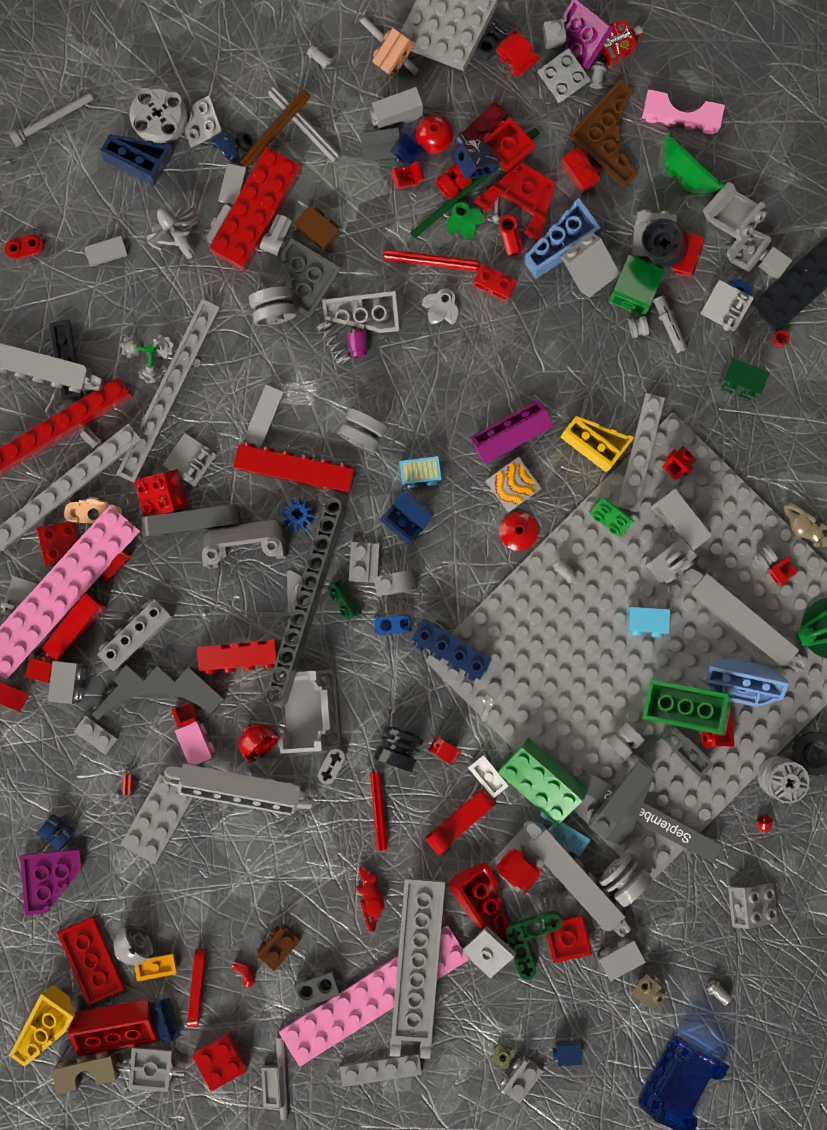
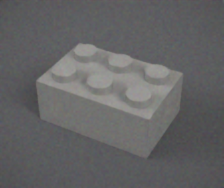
[651,489,712,551]

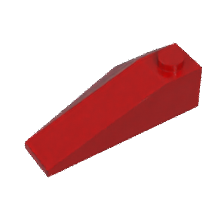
[446,862,508,943]

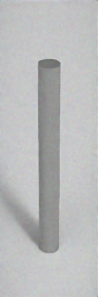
[360,16,420,76]
[276,1037,288,1120]

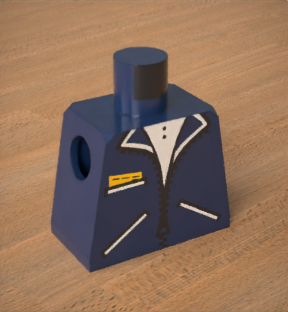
[453,134,501,180]

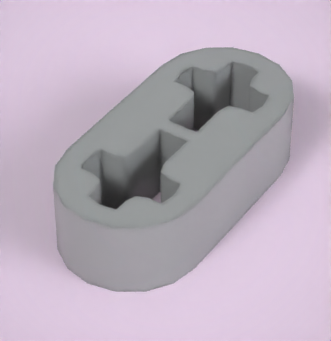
[318,748,345,784]

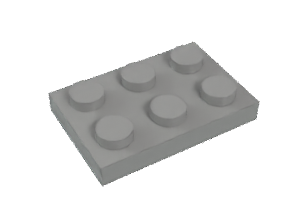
[488,826,544,893]

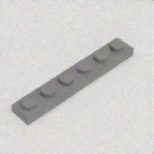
[617,393,665,512]

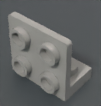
[728,883,778,929]

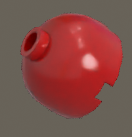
[415,114,453,155]
[238,724,279,763]

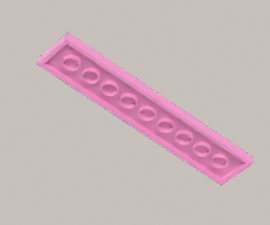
[0,505,140,680]
[279,924,469,1067]

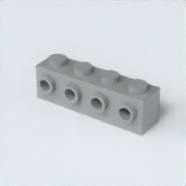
[97,599,173,672]

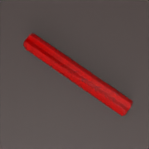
[370,772,387,851]

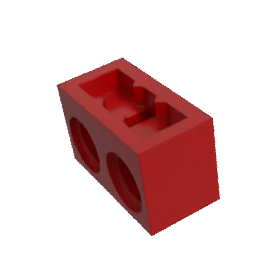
[473,264,517,303]

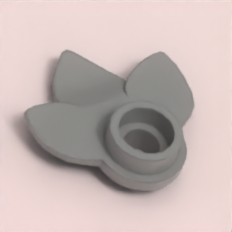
[421,288,459,324]

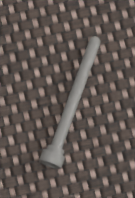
[8,93,94,147]

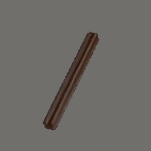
[240,90,310,168]

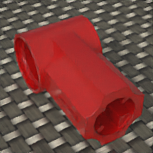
[499,215,524,256]

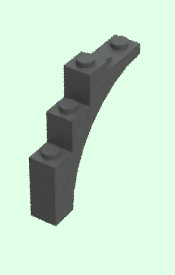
[92,665,225,720]

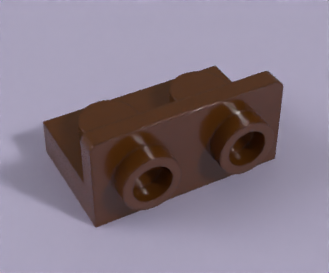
[256,924,301,971]

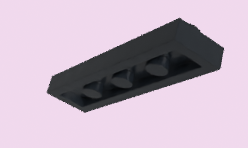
[49,319,83,400]

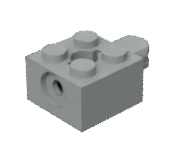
[645,538,697,583]

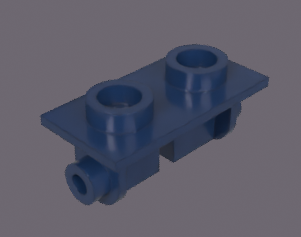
[150,997,181,1043]

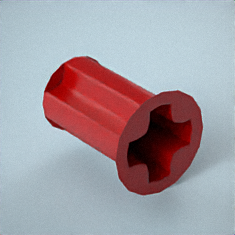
[122,775,133,795]

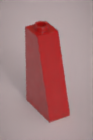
[42,593,107,661]

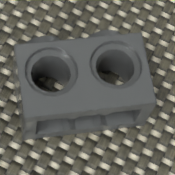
[294,968,340,1009]

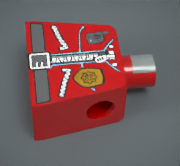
[601,20,643,68]

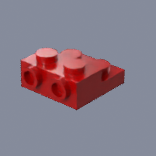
[482,117,536,173]

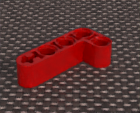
[425,787,497,855]

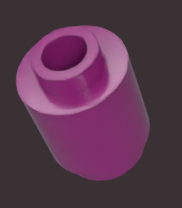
[347,329,369,358]

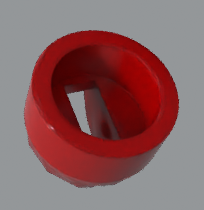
[772,330,790,348]
[756,816,773,833]

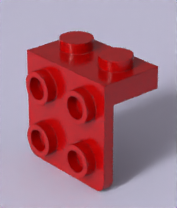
[135,469,188,517]

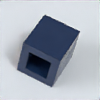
[552,1040,583,1066]

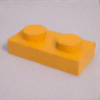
[134,953,178,981]

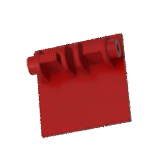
[36,521,79,566]

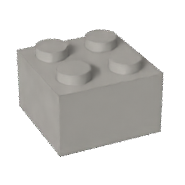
[48,661,87,704]

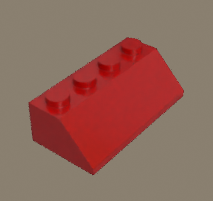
[68,999,157,1056]

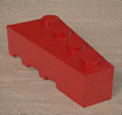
[197,639,279,675]

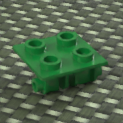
[589,497,635,538]

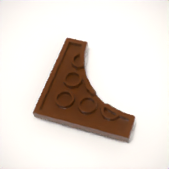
[567,79,638,189]

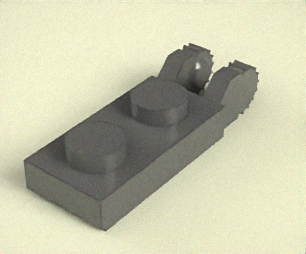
[661,726,714,779]

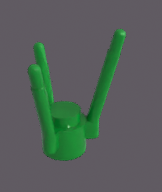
[796,610,827,647]

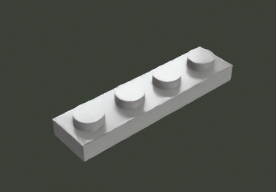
[340,1053,422,1087]

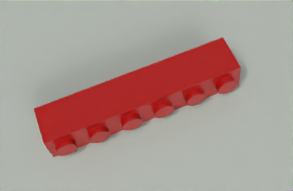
[233,442,354,494]

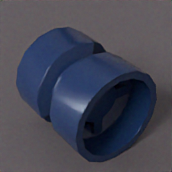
[37,814,75,852]

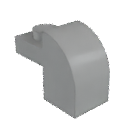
[374,570,416,597]

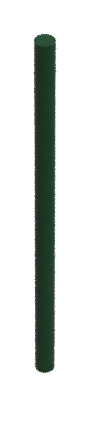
[410,128,540,239]

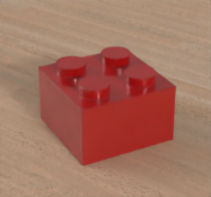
[192,1031,249,1091]

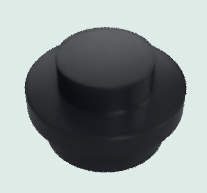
[235,133,254,152]

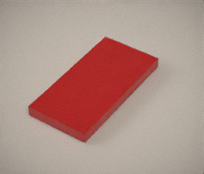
[57,915,126,1006]

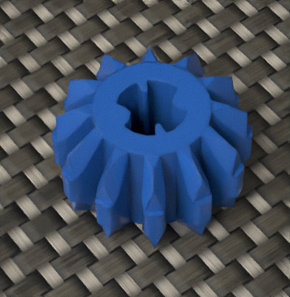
[281,498,315,532]

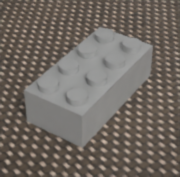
[120,773,194,864]

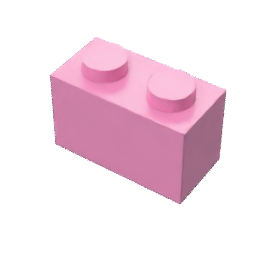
[175,721,215,765]

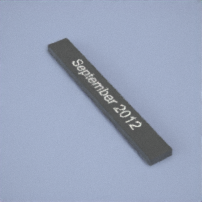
[576,769,723,864]

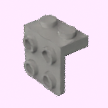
[632,209,677,257]

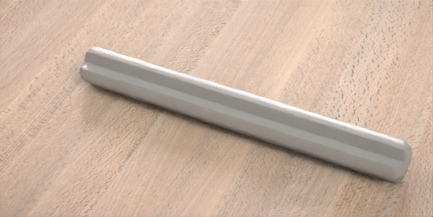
[268,86,340,161]

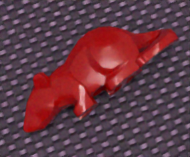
[356,866,385,933]

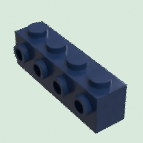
[411,619,492,681]

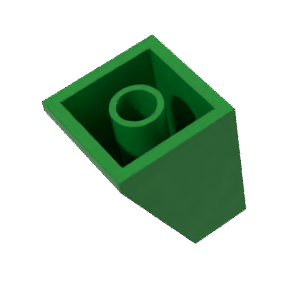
[608,255,665,316]

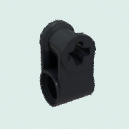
[477,21,511,61]

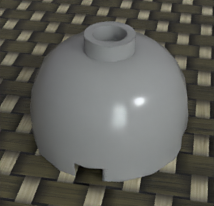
[113,924,153,965]

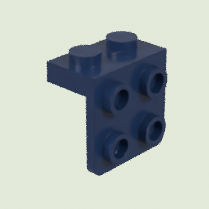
[380,489,434,545]

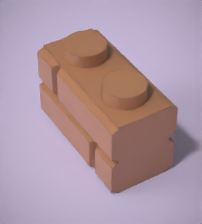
[372,28,416,76]

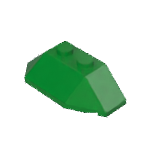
[662,132,725,194]

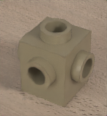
[632,974,668,1010]

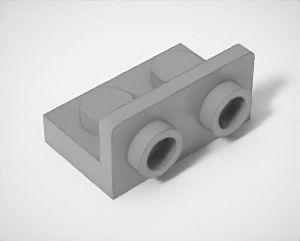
[500,1055,544,1104]

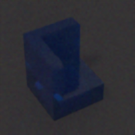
[390,134,425,165]

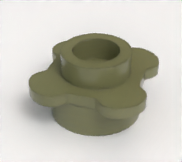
[491,1045,515,1069]

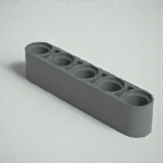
[141,504,239,538]

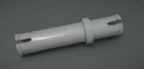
[653,295,688,354]

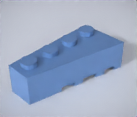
[525,198,601,279]

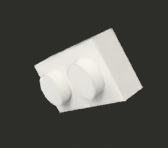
[468,755,509,799]

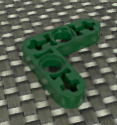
[506,911,562,980]

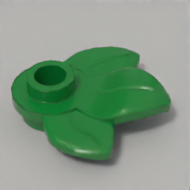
[446,202,484,239]

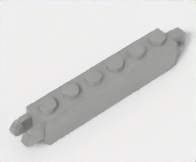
[0,343,104,393]
[684,569,807,672]
[163,764,314,815]
[523,820,631,938]

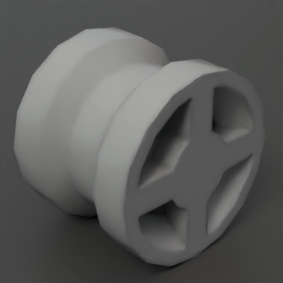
[628,316,649,338]
[754,546,779,570]

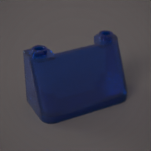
[638,1036,730,1130]

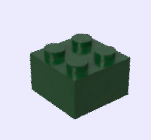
[717,358,770,402]

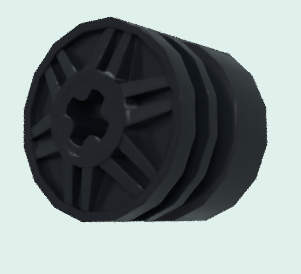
[641,218,688,268]
[373,726,424,772]

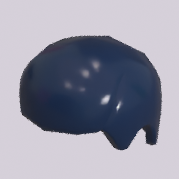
[209,132,238,161]

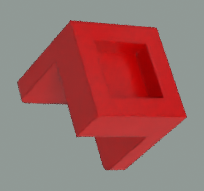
[766,556,797,586]
[171,702,199,728]

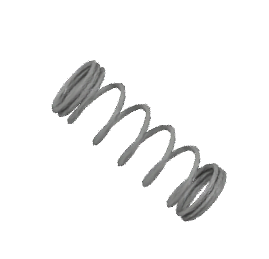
[317,320,351,364]

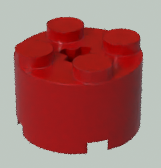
[495,30,540,78]
[494,849,542,895]

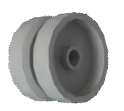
[248,287,296,326]
[337,408,387,453]

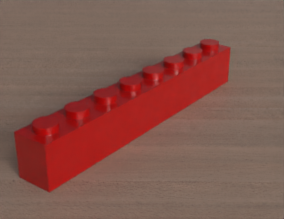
[0,377,132,476]

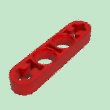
[187,948,206,1028]

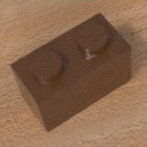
[294,205,340,252]

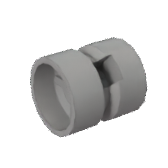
[606,723,645,760]

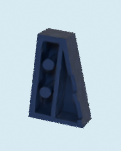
[100,134,173,186]

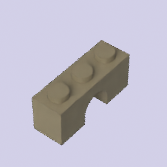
[51,1051,119,1094]

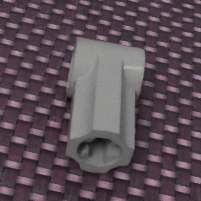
[260,214,292,256]

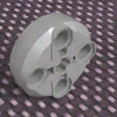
[130,86,187,145]

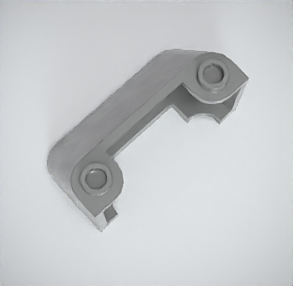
[202,520,287,569]
[278,670,340,753]

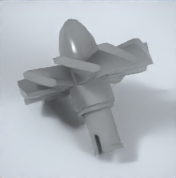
[146,206,199,259]

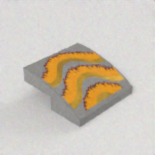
[486,456,542,513]

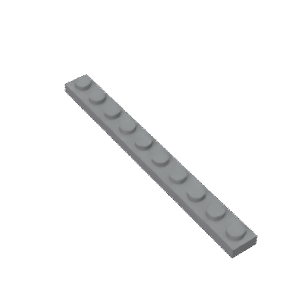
[116,299,220,483]
[0,423,142,552]

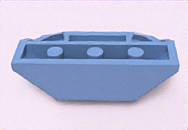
[705,658,789,707]

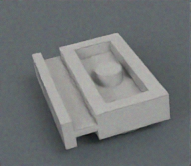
[349,542,380,583]

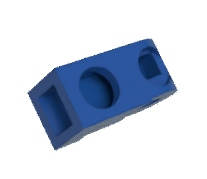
[374,615,412,636]

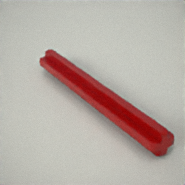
[383,249,479,272]

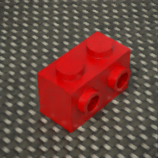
[560,147,601,195]

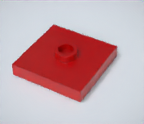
[544,915,592,963]

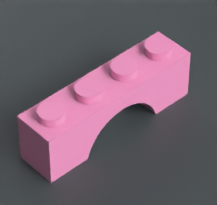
[641,90,725,134]

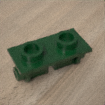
[328,579,362,621]

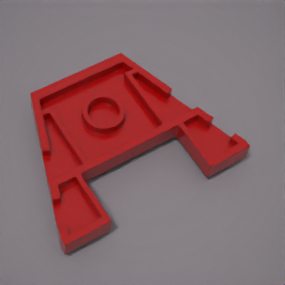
[475,162,555,242]

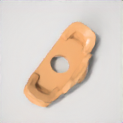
[64,497,122,524]

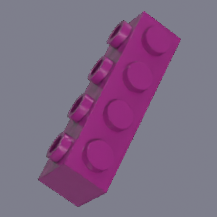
[470,400,553,464]

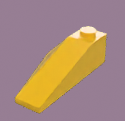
[9,985,75,1067]

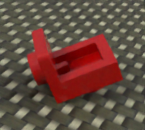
[390,161,424,190]

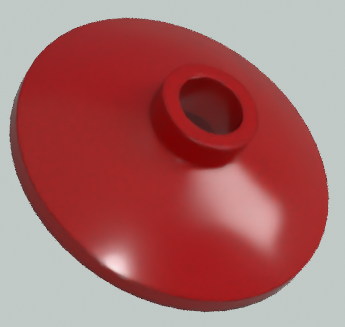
[499,512,538,551]

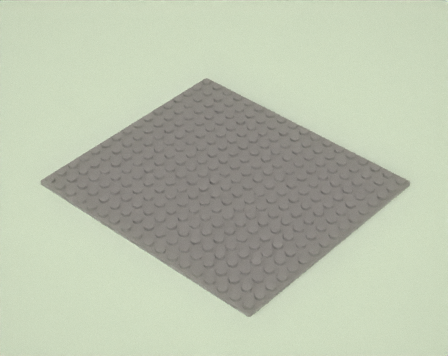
[426,413,827,881]

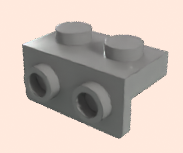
[727,230,771,272]

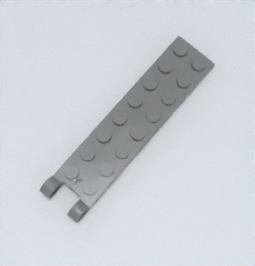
[390,878,445,1059]

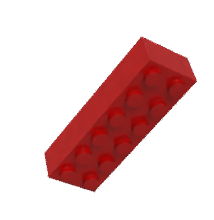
[209,147,302,272]

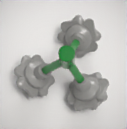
[121,335,174,383]

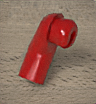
[232,960,255,988]

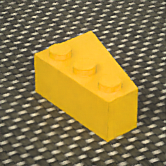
[560,416,634,473]

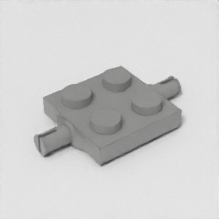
[116,1046,185,1092]

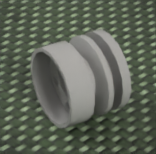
[758,756,810,804]
[599,853,653,907]

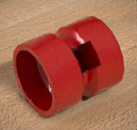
[435,163,471,200]

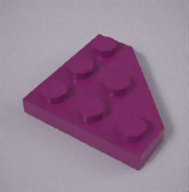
[563,0,614,72]
[20,849,82,916]

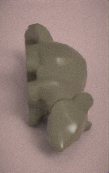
[784,502,827,548]

